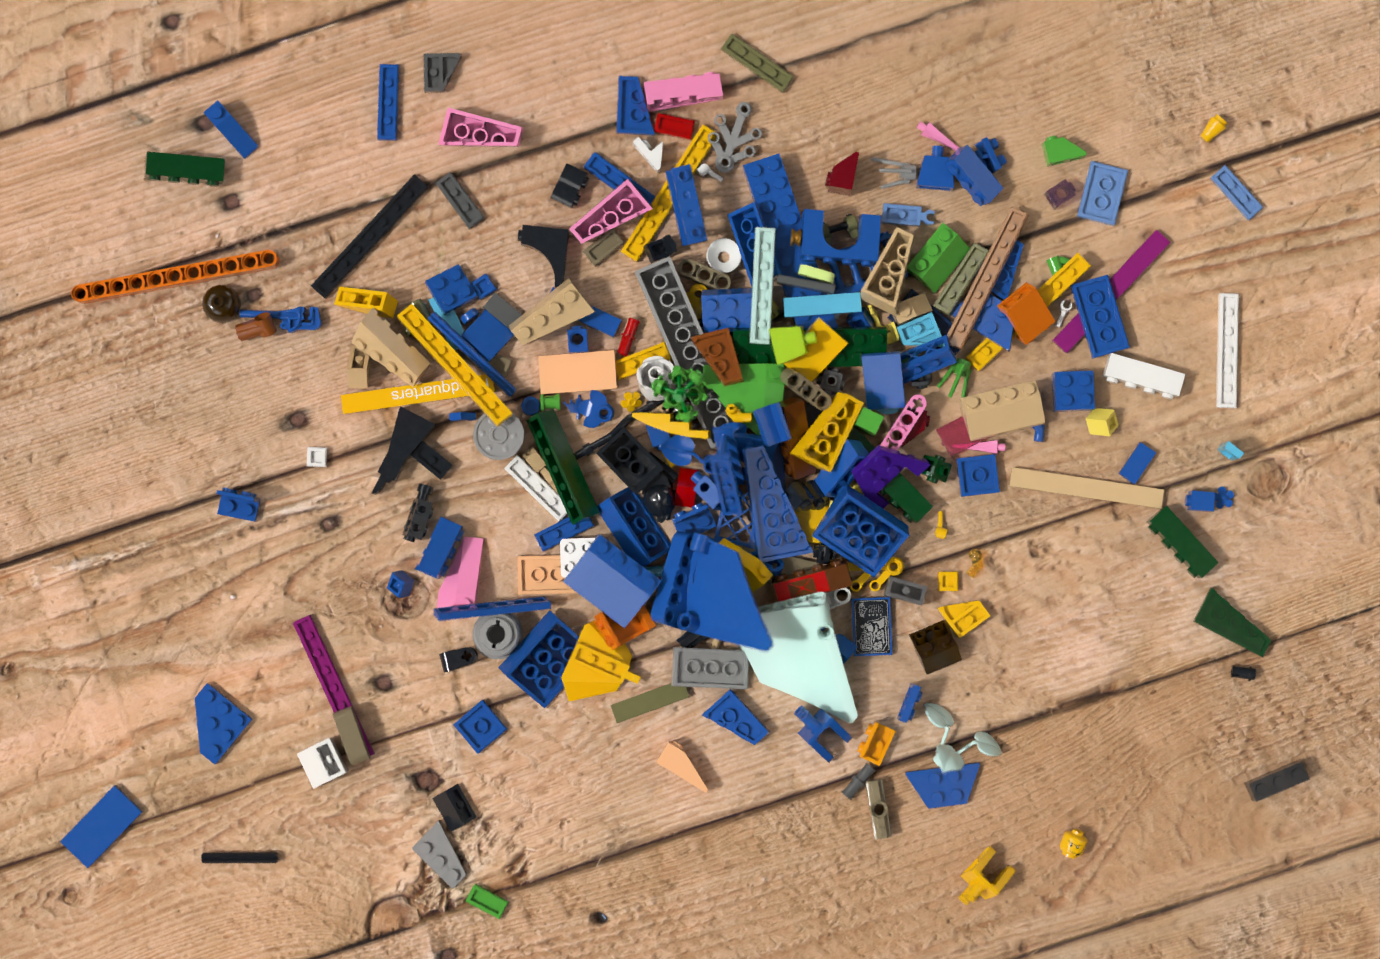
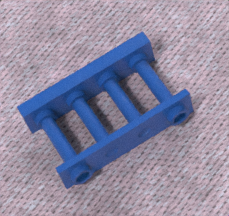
[665,164,707,246]
[821,231,908,294]
[710,426,745,516]

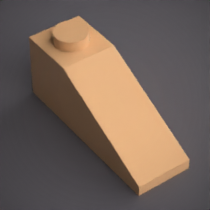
[656,741,708,792]

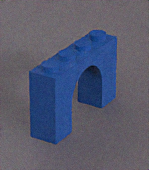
[799,209,881,267]

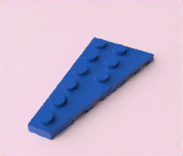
[743,445,814,562]

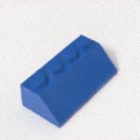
[727,201,781,287]
[597,487,671,567]

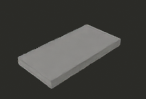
[671,647,749,689]

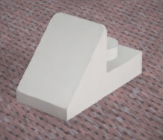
[633,137,663,173]

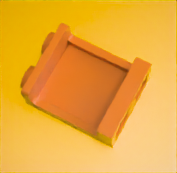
[997,282,1055,345]
[594,605,656,650]

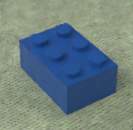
[701,288,752,333]

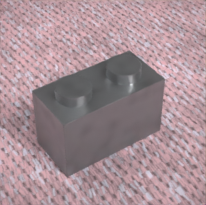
[883,576,927,606]

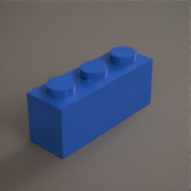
[945,145,1003,206]
[815,439,869,498]

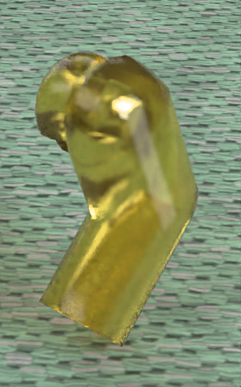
[966,549,984,579]

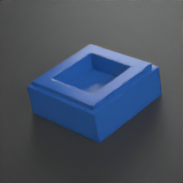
[470,274,497,300]

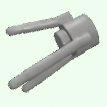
[871,157,916,189]

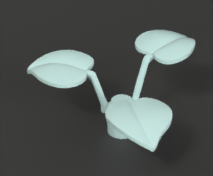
[923,703,1002,773]

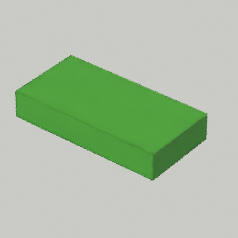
[466,884,509,919]

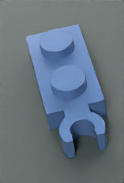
[882,203,935,227]

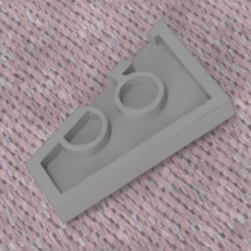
[411,820,467,889]

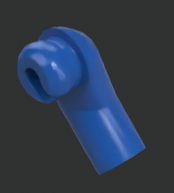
[1033,424,1045,442]

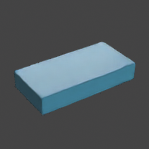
[1217,441,1244,461]

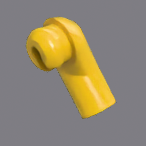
[726,404,752,423]

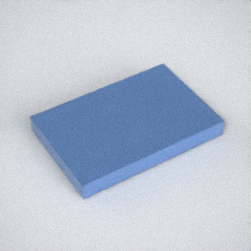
[1077,161,1128,226]

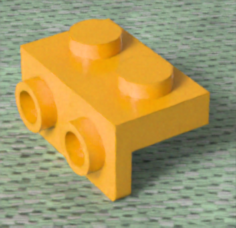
[857,721,896,766]

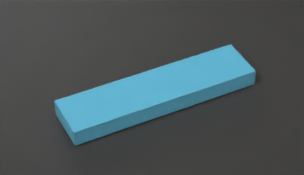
[783,292,862,318]

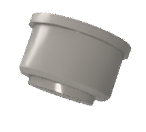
[473,413,524,460]
[473,613,523,659]

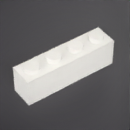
[1102,353,1185,400]

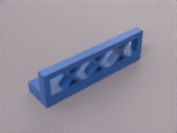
[901,335,957,384]

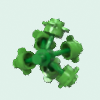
[651,366,708,423]

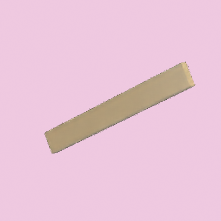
[1009,467,1164,509]

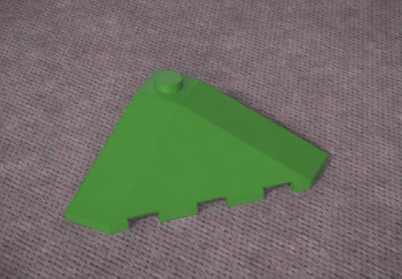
[703,363,784,444]

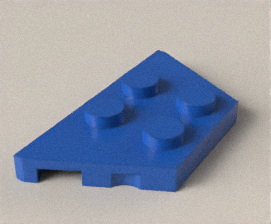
[951,294,1014,352]
[905,763,980,809]

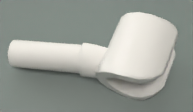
[697,164,723,182]
[1056,300,1072,328]

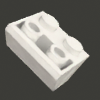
[297,737,349,789]

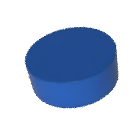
[460,308,480,325]
[521,396,541,416]

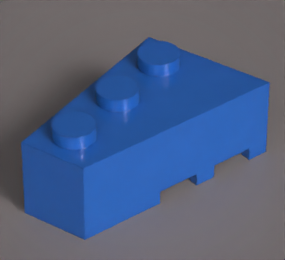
[415,517,464,579]

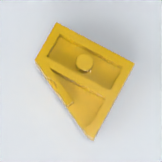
[937,601,990,639]

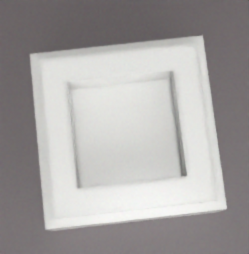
[307,447,328,467]

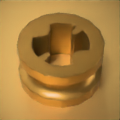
[790,229,801,247]

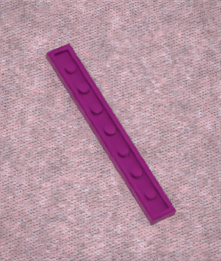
[1052,229,1170,353]
[293,615,375,756]

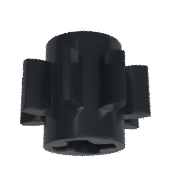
[813,542,837,564]

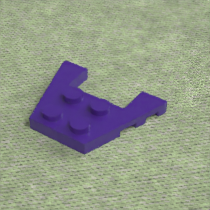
[851,445,930,509]

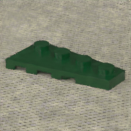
[1193,587,1271,657]

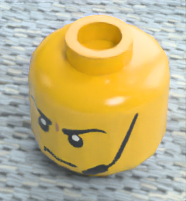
[1059,828,1088,859]

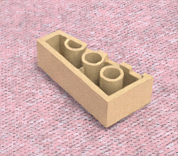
[861,227,914,316]
[509,278,595,345]
[351,308,430,387]

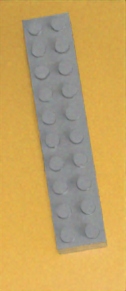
[635,256,733,448]

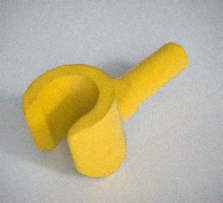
[935,511,948,539]

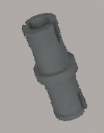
[842,763,876,800]

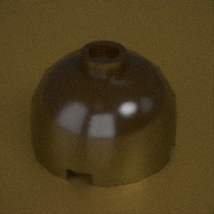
[202,285,241,323]

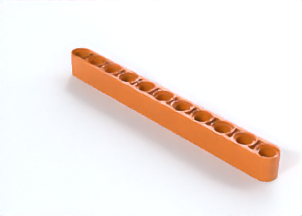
[71,250,280,304]

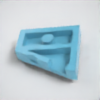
[896,312,945,347]

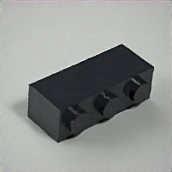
[1244,760,1310,802]

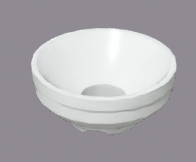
[707,238,741,273]

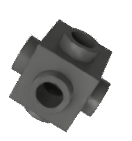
[816,367,845,396]

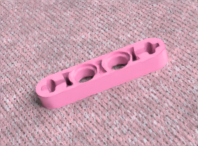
[881,395,927,451]

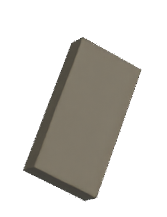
[583,228,625,267]

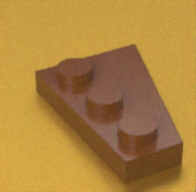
[691,328,743,387]

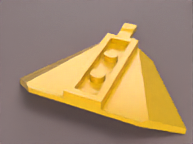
[561,620,641,702]

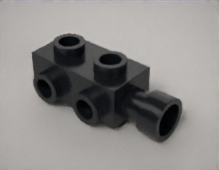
[402,483,434,542]

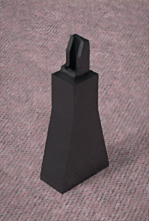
[372,407,436,495]

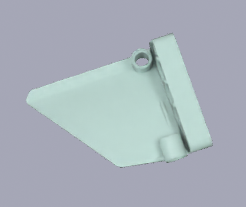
[740,592,858,723]

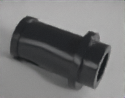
[1231,665,1256,681]

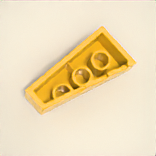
[790,392,864,472]

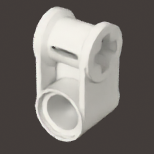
[825,588,851,610]

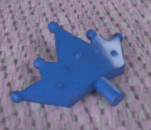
[563,395,582,419]

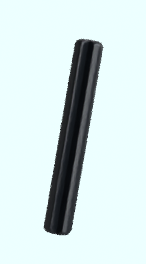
[201,852,278,863]

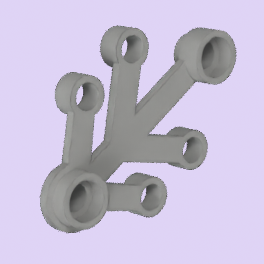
[707,102,762,173]

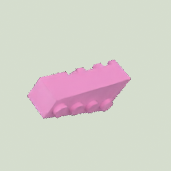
[644,72,723,112]
[569,179,653,244]

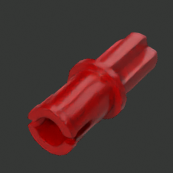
[617,317,640,356]

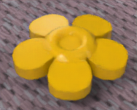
[620,391,642,412]

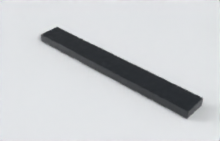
[311,174,429,299]

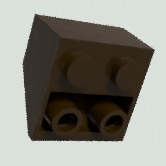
[909,620,962,675]

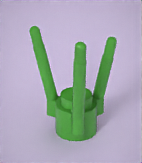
[937,358,972,402]

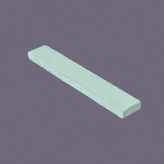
[750,227,775,345]

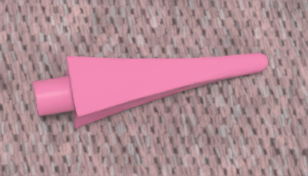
[917,121,960,151]
[952,440,1005,454]

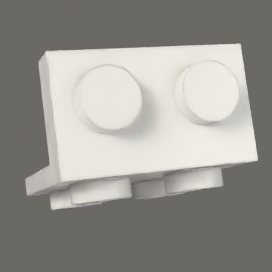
[560,538,595,577]

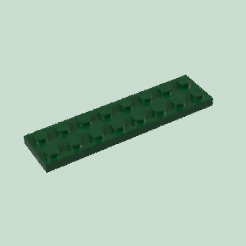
[733,327,887,367]

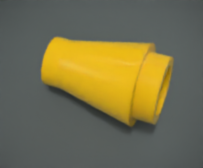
[1200,114,1228,143]

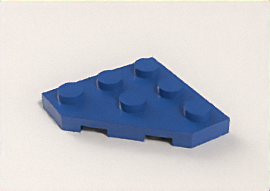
[195,683,253,764]

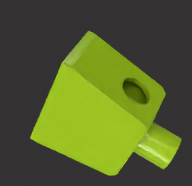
[769,326,817,365]

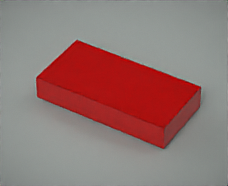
[654,113,695,140]

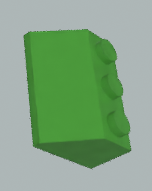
[907,223,970,294]

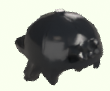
[642,473,676,523]

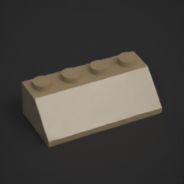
[961,380,1045,441]

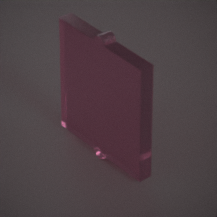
[936,416,981,457]

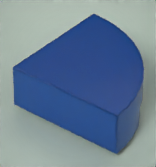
[449,412,476,421]

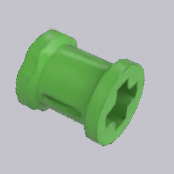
[540,393,560,411]

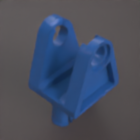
[794,706,852,763]

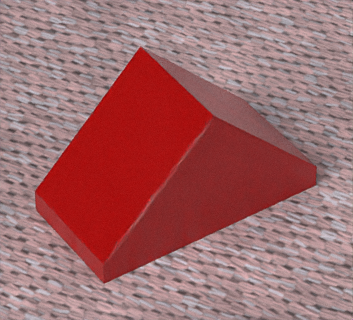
[675,468,699,508]

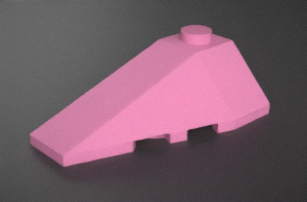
[437,537,484,608]

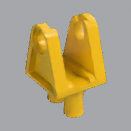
[958,846,1016,905]

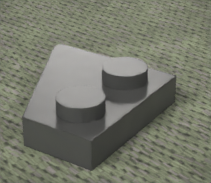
[424,53,461,93]

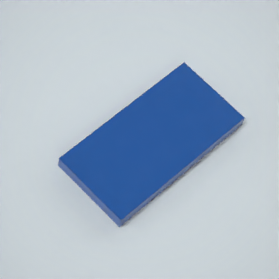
[1070,274,1130,359]
[60,785,143,868]

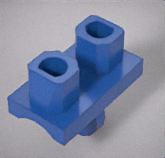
[975,137,1007,174]

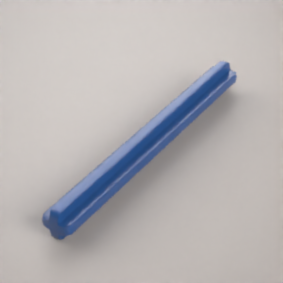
[428,312,516,396]

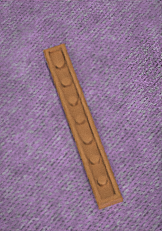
[947,207,1029,351]

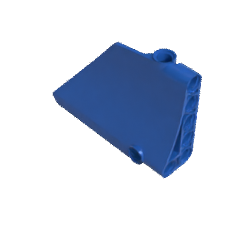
[651,531,774,652]

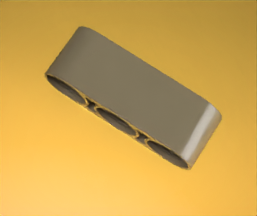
[678,259,731,290]
[780,368,832,410]
[333,706,370,765]

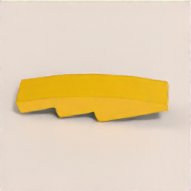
[632,412,711,439]

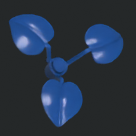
[660,422,747,477]

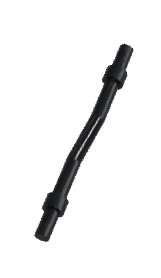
[574,399,665,460]

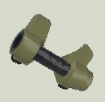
[823,214,858,246]

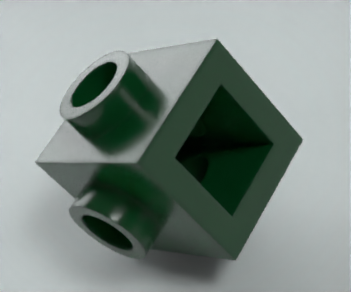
[921,455,952,484]

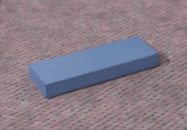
[1210,165,1263,220]

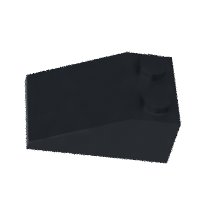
[596,427,664,495]

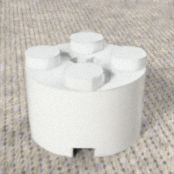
[637,356,677,401]

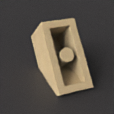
[893,293,933,326]
[347,346,371,389]

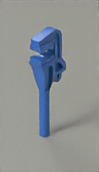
[239,306,322,333]

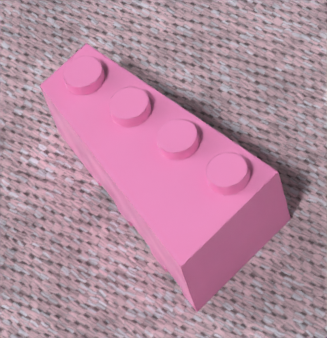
[438,108,524,147]

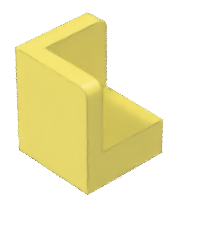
[1086,408,1119,436]

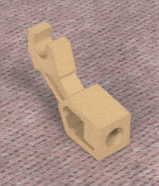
[522,447,558,493]

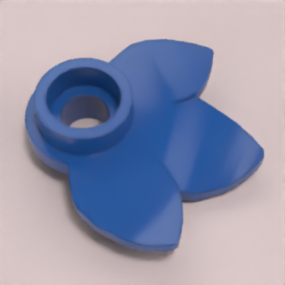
[576,390,614,428]

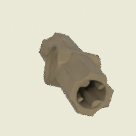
[865,779,892,839]

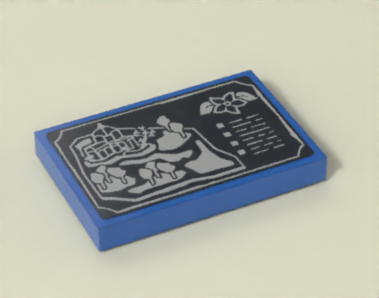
[851,597,892,656]

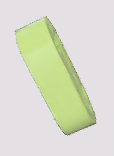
[798,264,835,284]

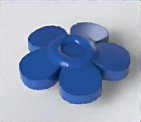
[1215,487,1234,509]

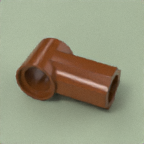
[235,312,277,341]

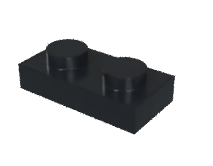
[411,441,453,480]

